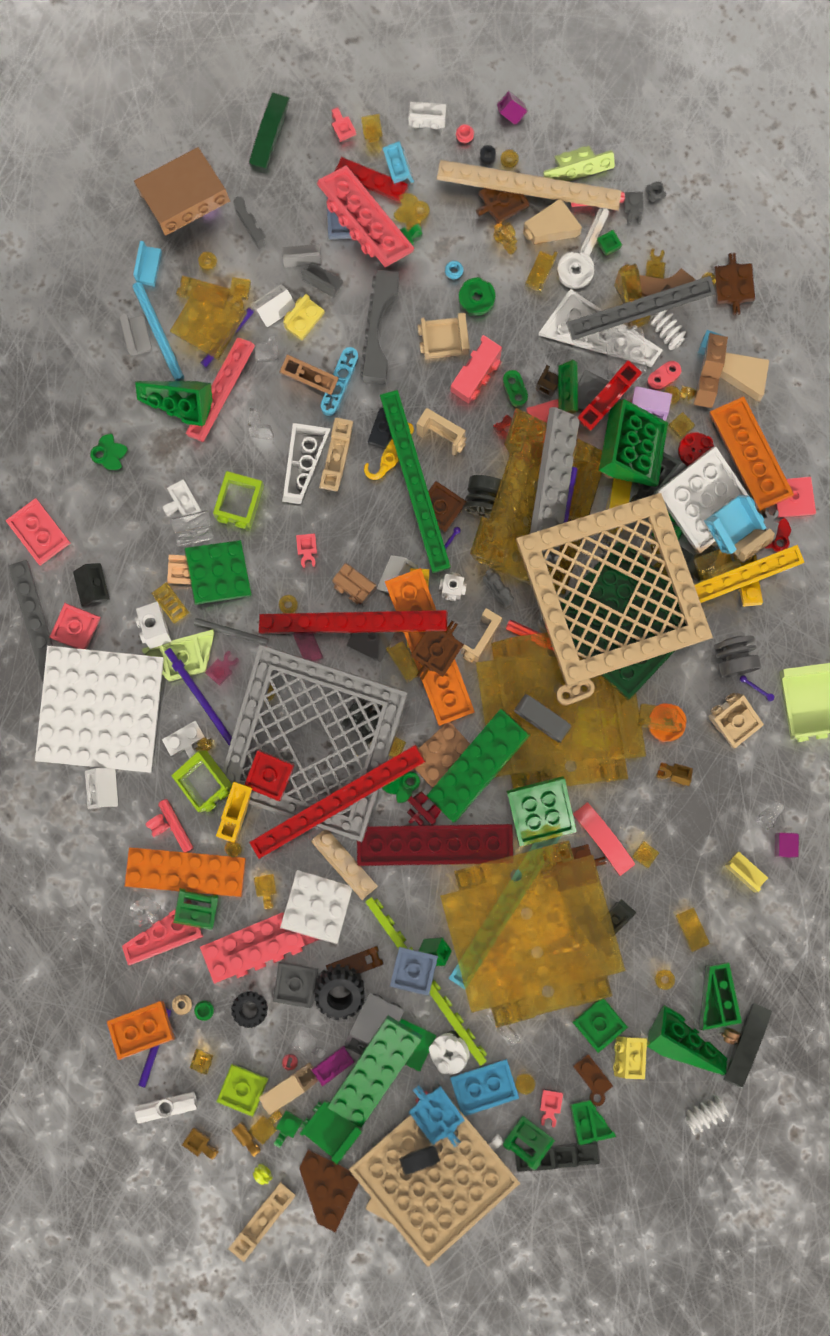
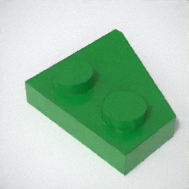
[570,1100,616,1145]

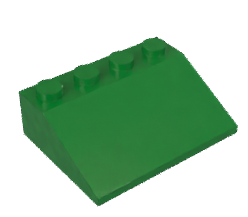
[599,399,668,487]

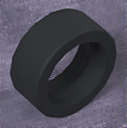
[399,1145,440,1175]

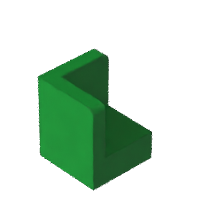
[418,937,452,966]

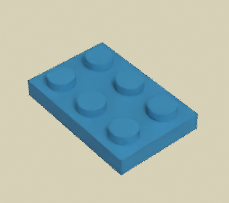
[450,1059,519,1116]

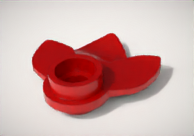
[765,518,791,552]

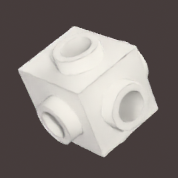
[439,572,467,601]

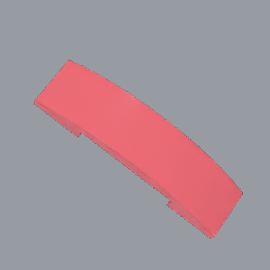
[573,802,635,876]

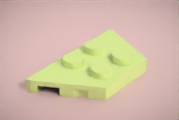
[142,630,215,682]

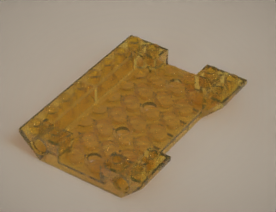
[470,408,602,594]

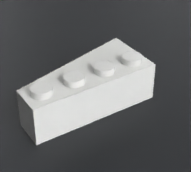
[282,423,330,504]

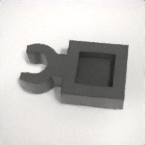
[624,192,644,225]
[762,507,779,541]

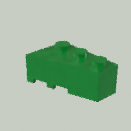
[699,962,742,1030]

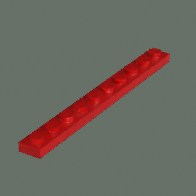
[258,610,448,634]
[249,745,426,859]

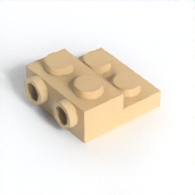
[708,693,764,749]

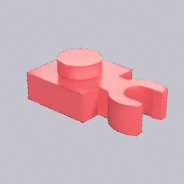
[296,533,317,568]
[540,1089,563,1127]

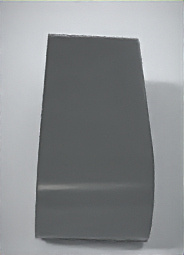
[514,694,572,743]

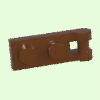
[326,946,384,974]

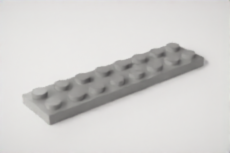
[530,407,579,565]

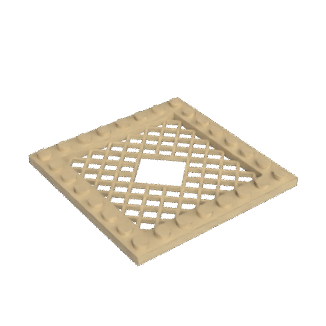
[516,493,713,686]

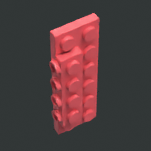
[317,165,414,267]
[200,912,320,984]

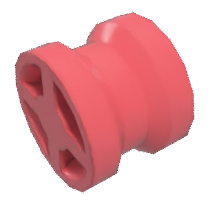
[145,814,170,838]

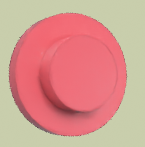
[456,124,474,143]

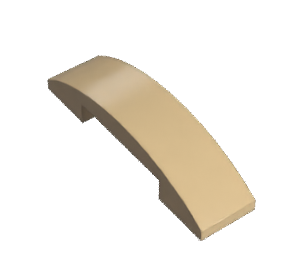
[319,418,353,492]
[228,1182,296,1262]

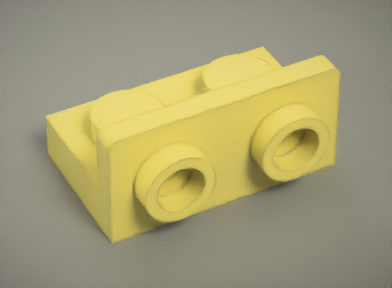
[283,294,325,341]
[613,1036,647,1079]

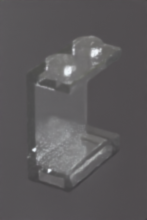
[603,325,647,379]

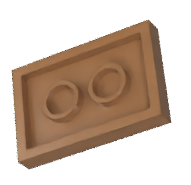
[414,722,470,788]

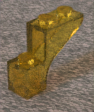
[614,263,650,330]

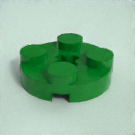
[458,277,496,316]

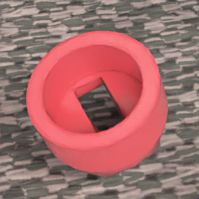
[282,1054,298,1071]

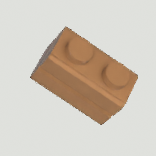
[332,563,377,605]

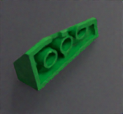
[135,381,213,426]
[647,1005,727,1076]

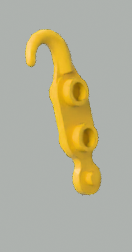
[364,423,414,480]

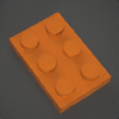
[107,1001,175,1060]

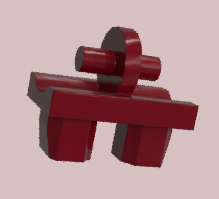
[407,791,441,826]

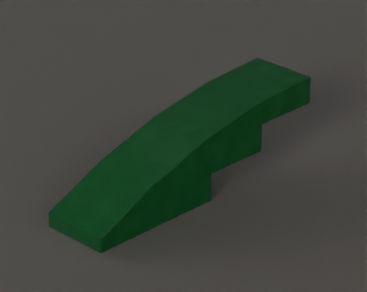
[249,92,290,169]

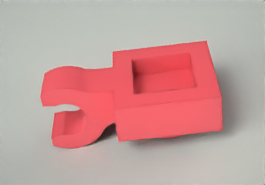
[331,107,356,142]

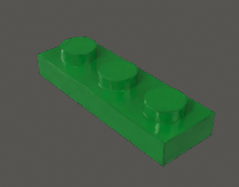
[558,360,578,414]

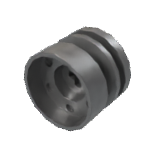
[714,636,762,678]

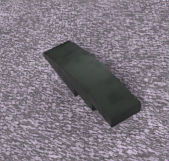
[723,1003,772,1089]
[515,1142,600,1172]

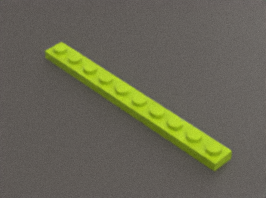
[365,897,487,1066]

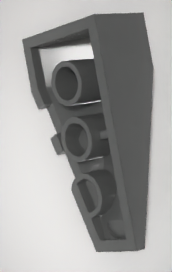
[630,452,687,524]

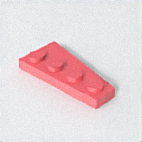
[122,900,203,966]

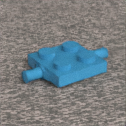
[408,1085,465,1147]

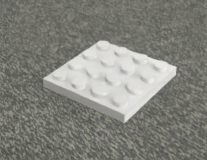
[656,447,757,553]

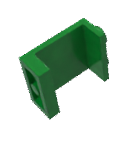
[300,1099,363,1164]

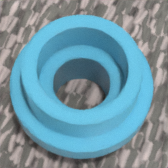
[445,261,463,279]

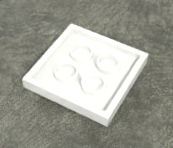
[280,870,352,944]

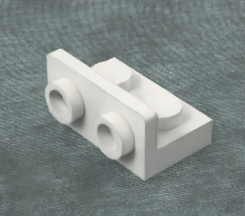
[408,102,446,129]

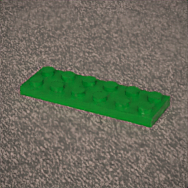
[426,709,530,822]
[327,1015,422,1128]

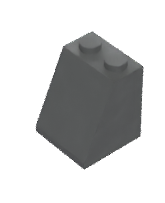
[344,993,405,1055]

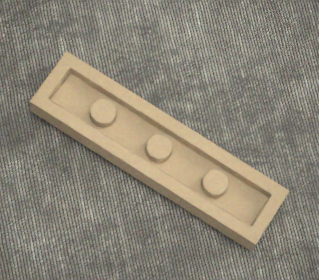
[311,830,378,900]

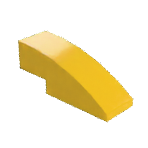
[216,782,253,843]

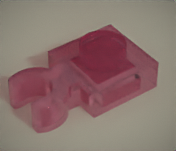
[205,651,239,686]

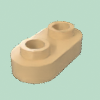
[556,679,595,705]

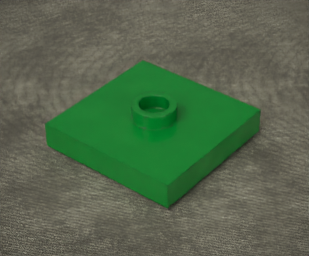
[572,996,628,1053]
[400,1018,437,1072]

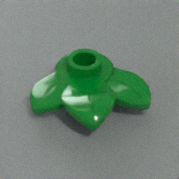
[90,434,128,470]
[382,772,420,803]

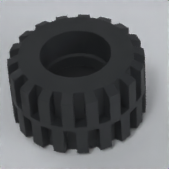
[315,964,365,1020]

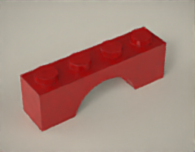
[578,360,642,432]

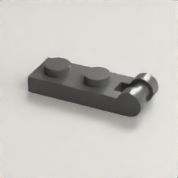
[233,196,266,249]

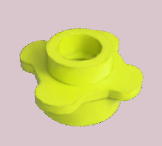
[253,1163,273,1185]

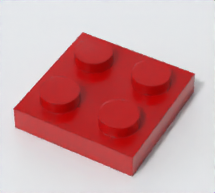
[244,750,295,801]

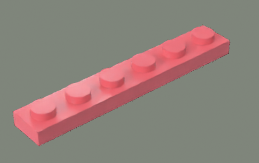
[185,337,255,442]

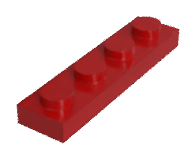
[335,157,408,203]

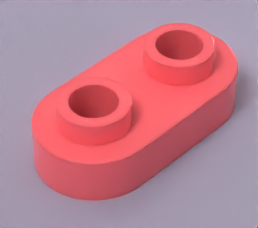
[647,361,681,391]

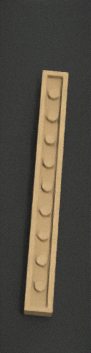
[437,160,622,210]

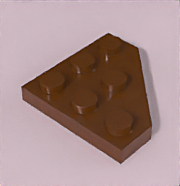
[299,1148,359,1233]

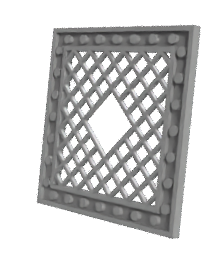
[216,644,408,842]

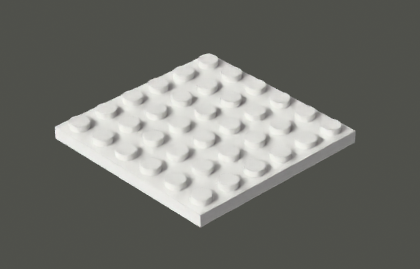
[35,646,164,773]

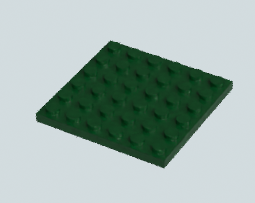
[543,538,707,700]

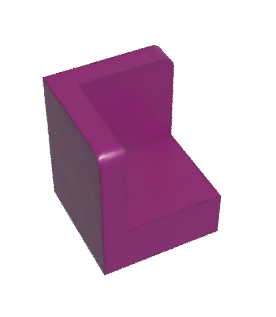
[497,91,528,124]
[775,833,799,858]

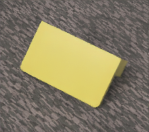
[725,851,768,892]

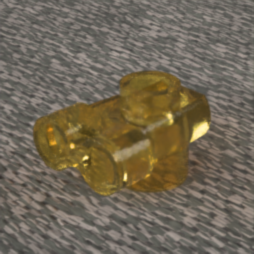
[493,223,517,255]

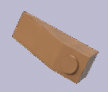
[279,355,339,395]

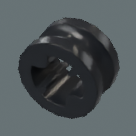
[480,145,496,165]

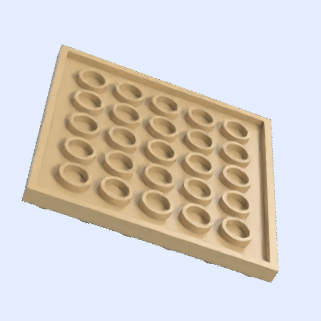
[349,1095,520,1267]

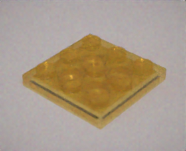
[170,283,247,361]

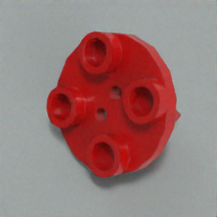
[678,432,714,467]

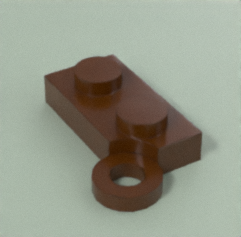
[573,1054,613,1106]

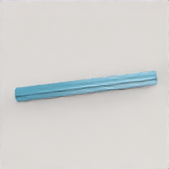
[132,282,184,381]

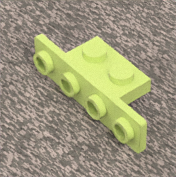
[543,146,615,181]

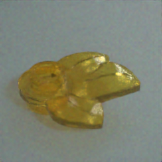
[393,194,430,231]

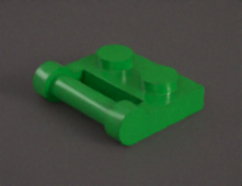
[173,888,218,930]
[503,1116,555,1170]

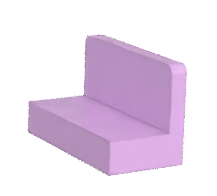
[632,386,672,421]

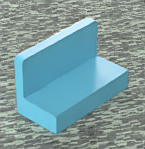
[383,141,414,184]
[133,240,162,286]

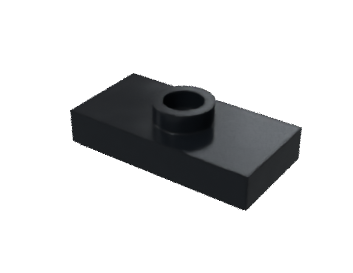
[368,407,391,449]

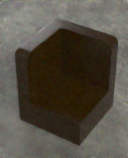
[536,365,558,397]

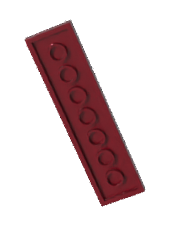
[357,824,514,866]

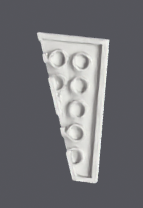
[539,289,663,367]

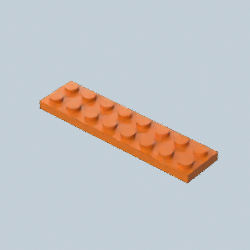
[385,568,475,726]

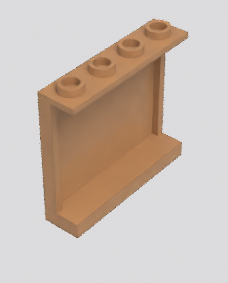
[134,147,230,236]

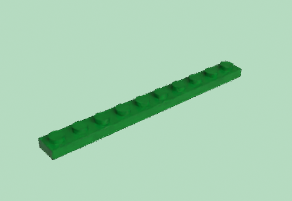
[380,390,451,573]

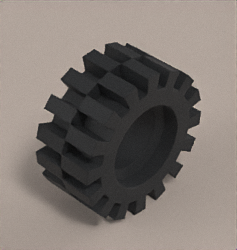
[231,991,268,1028]

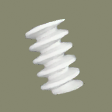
[650,309,687,350]
[684,1095,729,1136]

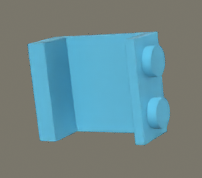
[704,495,766,554]

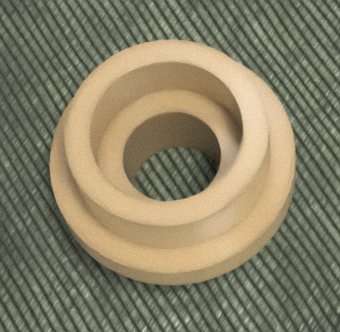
[172,995,192,1015]

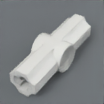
[135,1092,198,1123]

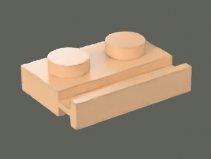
[167,555,190,584]

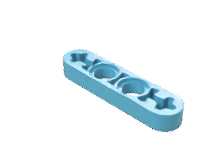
[321,347,359,416]

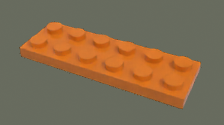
[709,396,794,512]
[125,847,246,897]

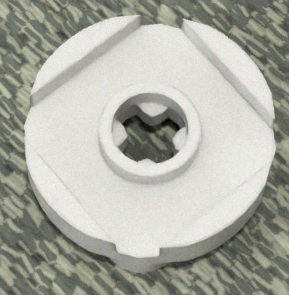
[557,252,594,291]
[429,1033,470,1074]

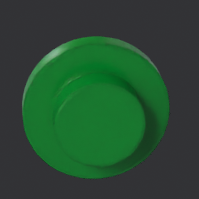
[194,1001,214,1021]

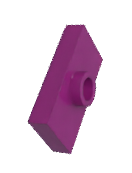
[311,1046,355,1086]

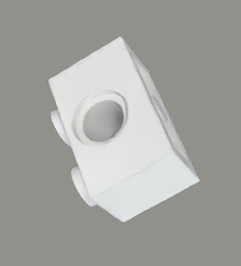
[135,601,172,649]

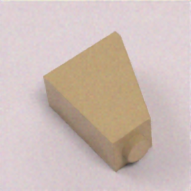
[523,198,582,244]
[720,353,769,401]
[259,1062,318,1115]

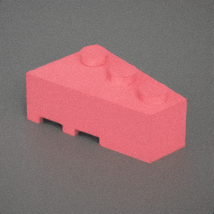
[450,335,502,404]

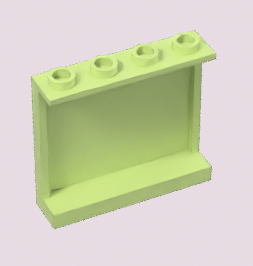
[779,663,830,742]

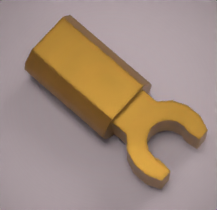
[231,1122,261,1157]

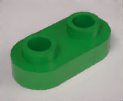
[503,370,528,407]

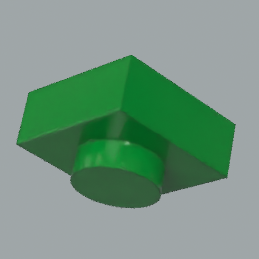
[597,230,622,256]

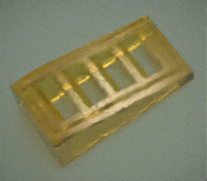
[151,582,189,624]

